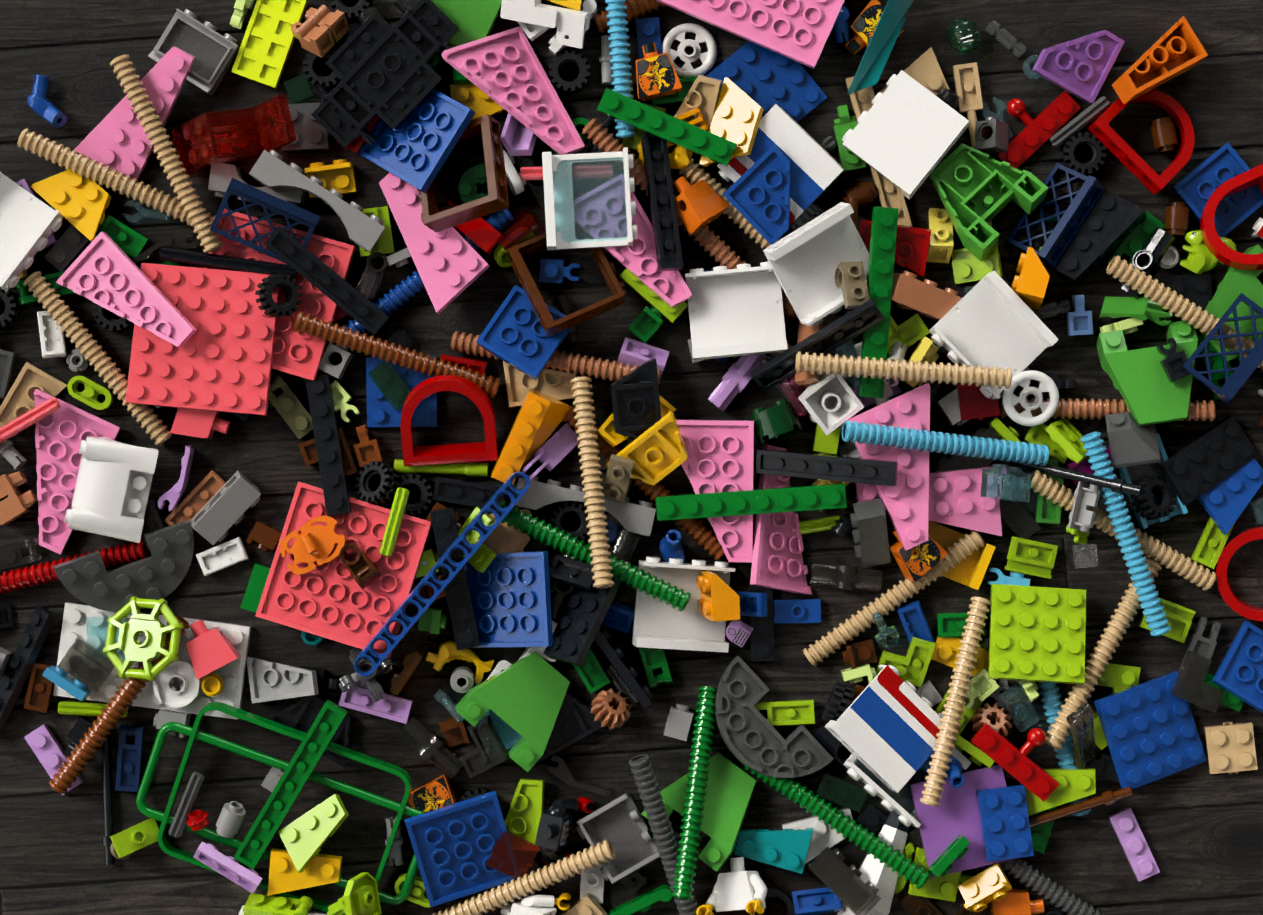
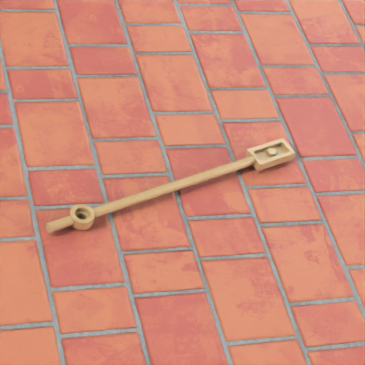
[953,62,992,227]

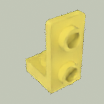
[927,208,954,264]

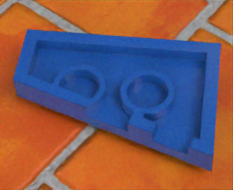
[1197,458,1263,535]

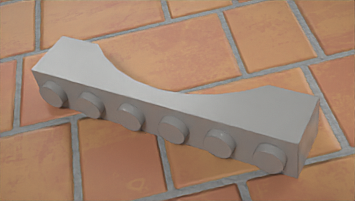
[249,149,385,253]
[516,474,656,536]

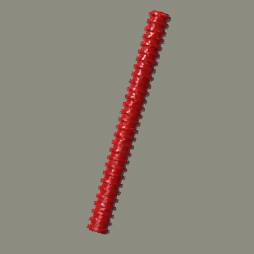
[0,539,148,594]

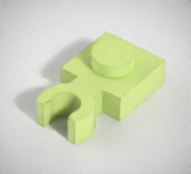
[230,0,254,29]
[1099,318,1143,335]
[331,380,360,423]
[964,668,1000,709]
[1016,680,1039,702]

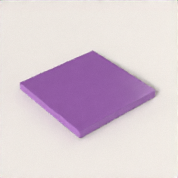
[909,764,1022,878]

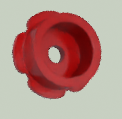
[186,810,209,831]

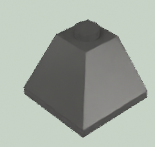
[1105,412,1161,468]

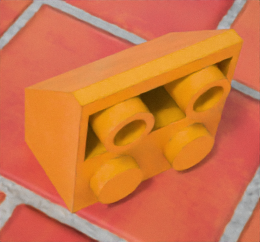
[1011,247,1050,310]
[696,570,740,622]

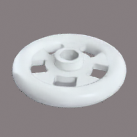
[661,23,717,78]
[1003,370,1059,426]

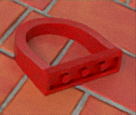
[1088,89,1195,195]
[1200,164,1263,271]
[400,375,498,466]
[1216,526,1263,622]

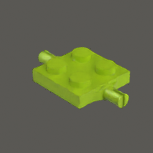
[896,847,974,902]

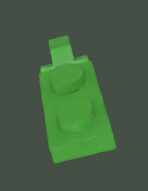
[833,105,866,172]
[1035,458,1064,524]

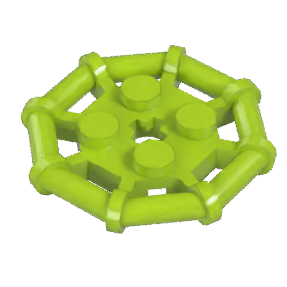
[103,596,184,682]

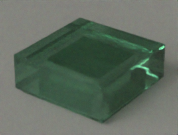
[283,74,314,104]

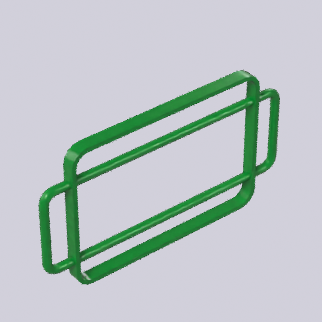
[136,702,425,915]

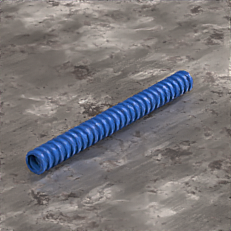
[343,208,514,335]

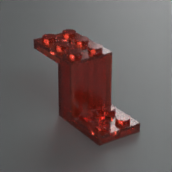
[172,94,297,175]

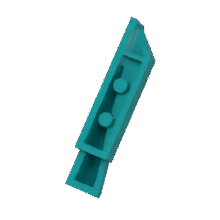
[847,0,914,95]

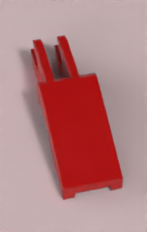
[440,200,504,255]

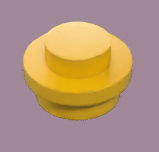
[200,673,224,697]

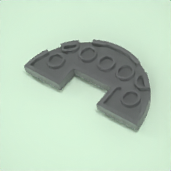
[54,519,194,612]
[715,655,834,778]

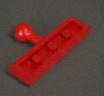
[995,91,1081,169]
[971,722,1060,802]

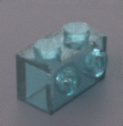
[981,464,1031,502]

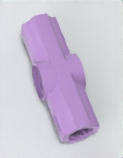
[708,354,766,411]

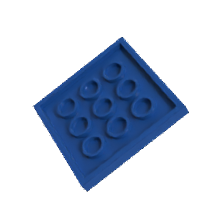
[706,41,827,123]
[358,89,475,194]
[464,551,553,648]
[1094,671,1207,790]
[404,791,520,907]

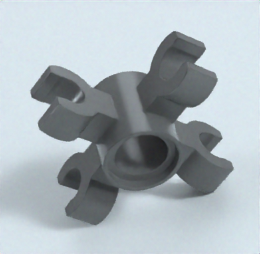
[339,648,394,702]

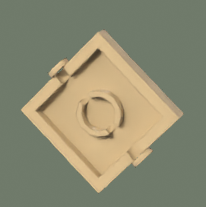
[1204,721,1258,774]

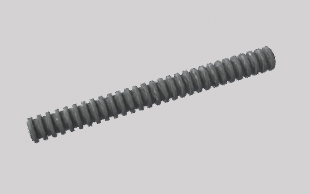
[629,754,699,915]
[995,858,1105,915]

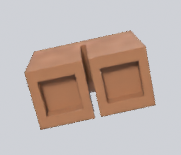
[291,5,350,58]
[0,471,38,525]

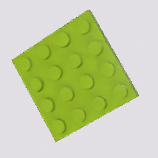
[988,584,1086,685]

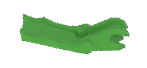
[1099,296,1173,326]

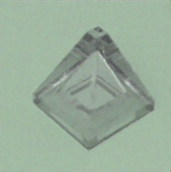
[1072,543,1098,568]

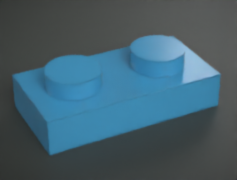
[42,665,92,701]

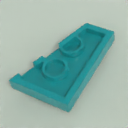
[734,828,814,874]

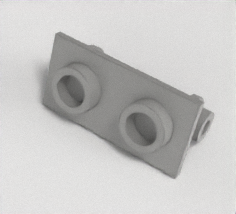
[1068,481,1101,532]

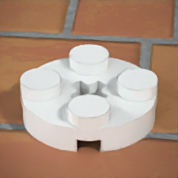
[153,660,201,708]

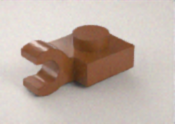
[354,424,383,467]

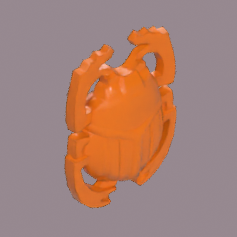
[279,516,346,576]

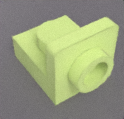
[841,664,877,685]

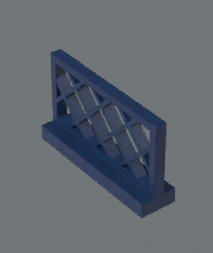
[1006,163,1106,268]
[210,178,320,263]
[1182,293,1263,404]

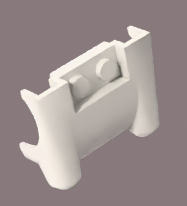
[64,436,159,543]

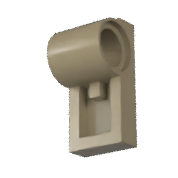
[835,261,870,309]
[603,454,634,504]

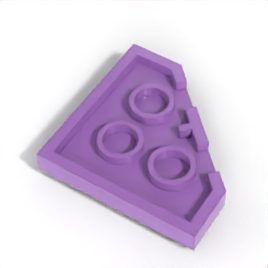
[1032,30,1125,104]

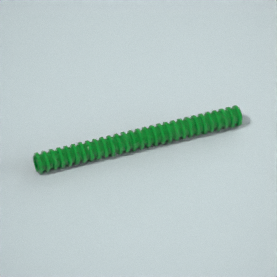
[494,500,691,612]
[672,686,717,900]
[745,765,930,889]

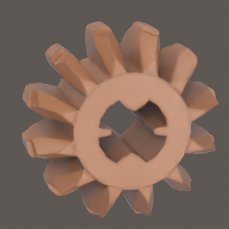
[590,688,631,730]
[972,703,1012,738]

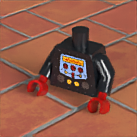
[535,796,594,863]

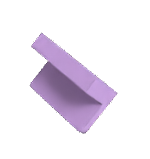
[500,113,537,156]
[617,337,670,383]

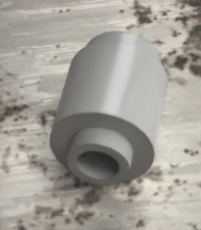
[450,666,474,693]
[216,801,246,838]

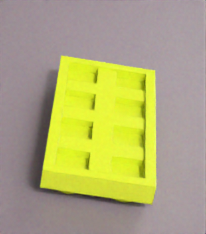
[231,0,308,89]

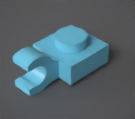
[987,568,1030,586]

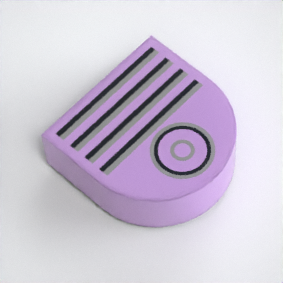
[725,620,754,648]

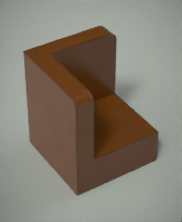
[439,715,471,747]

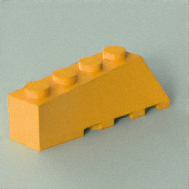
[491,388,573,484]

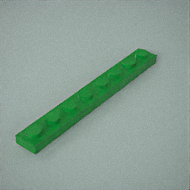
[858,207,898,398]
[656,483,847,521]
[233,700,348,870]

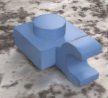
[1067,295,1093,336]

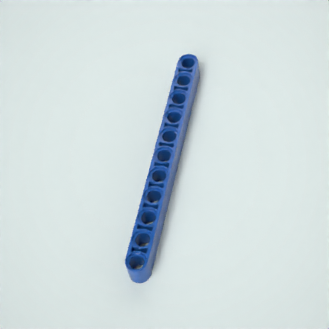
[354,471,530,676]

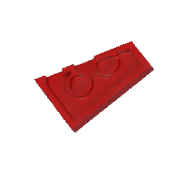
[859,219,931,277]

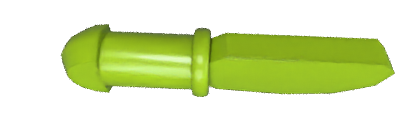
[894,843,916,894]

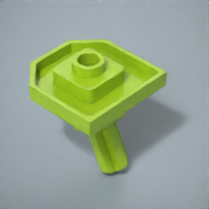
[327,872,382,915]

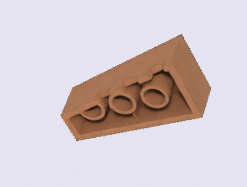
[891,271,962,321]

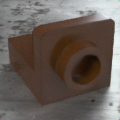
[842,638,878,669]

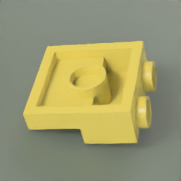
[899,336,940,389]

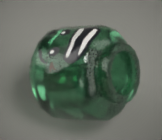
[947,17,981,54]

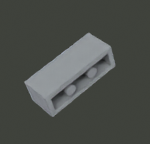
[190,470,261,545]

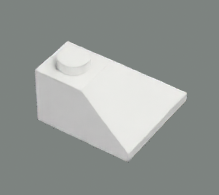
[798,373,864,436]

